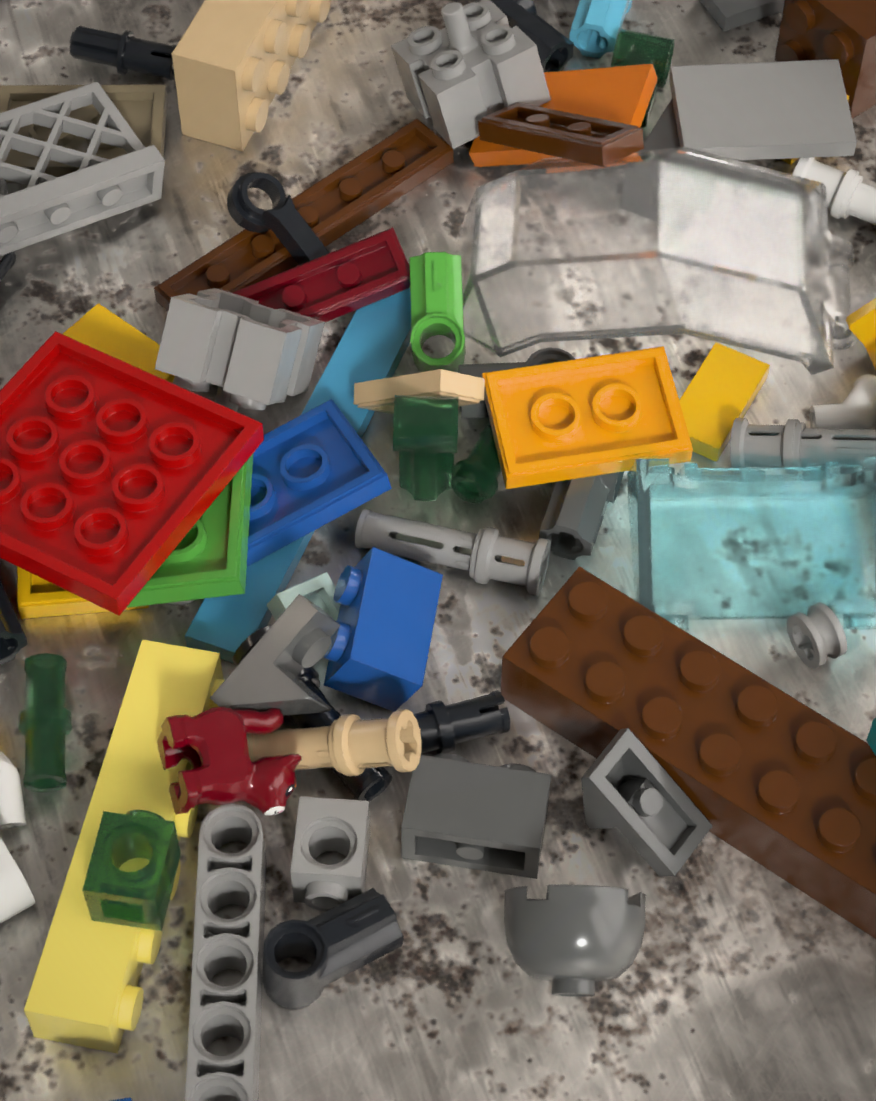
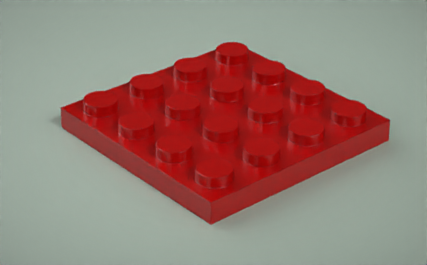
[0,331,264,616]

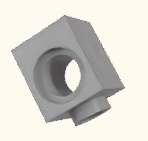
[290,796,370,911]

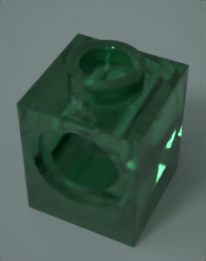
[83,810,181,931]

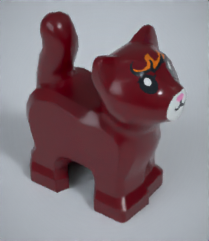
[157,707,302,816]

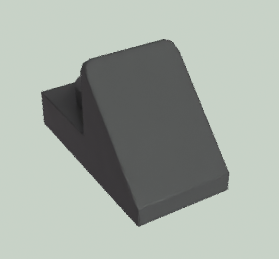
[210,594,341,716]
[581,728,713,876]

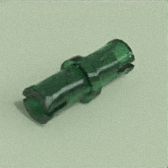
[18,653,72,793]

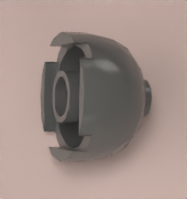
[504,884,645,997]

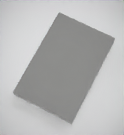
[669,59,857,163]

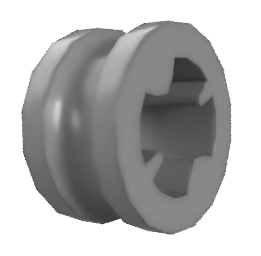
[786,602,847,669]

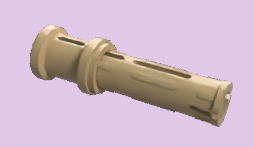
[247,709,422,776]

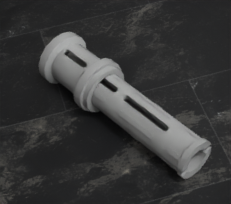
[730,418,876,475]
[355,509,551,596]

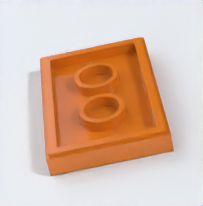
[469,64,658,167]

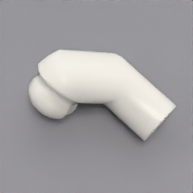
[809,374,876,430]

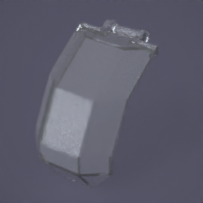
[455,147,858,375]

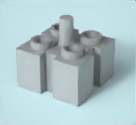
[391,0,551,149]
[155,288,325,412]

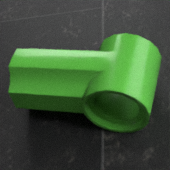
[409,252,466,372]

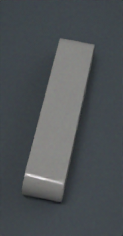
[185,804,267,1101]

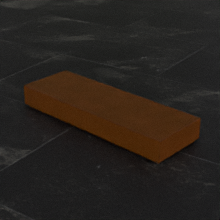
[478,103,644,167]

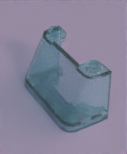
[627,457,876,631]

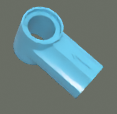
[569,0,632,59]

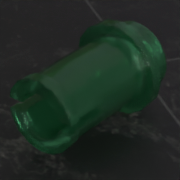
[451,425,502,504]

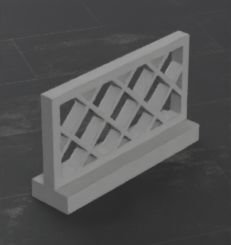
[0,81,165,256]

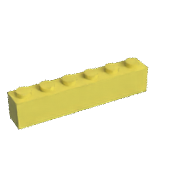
[24,639,225,1054]

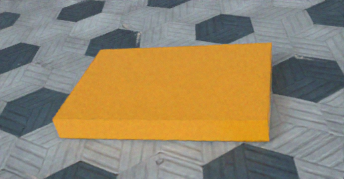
[482,346,693,489]

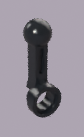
[227,172,330,265]

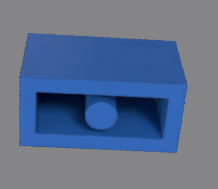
[323,547,443,712]

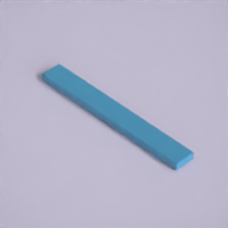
[185,288,411,663]

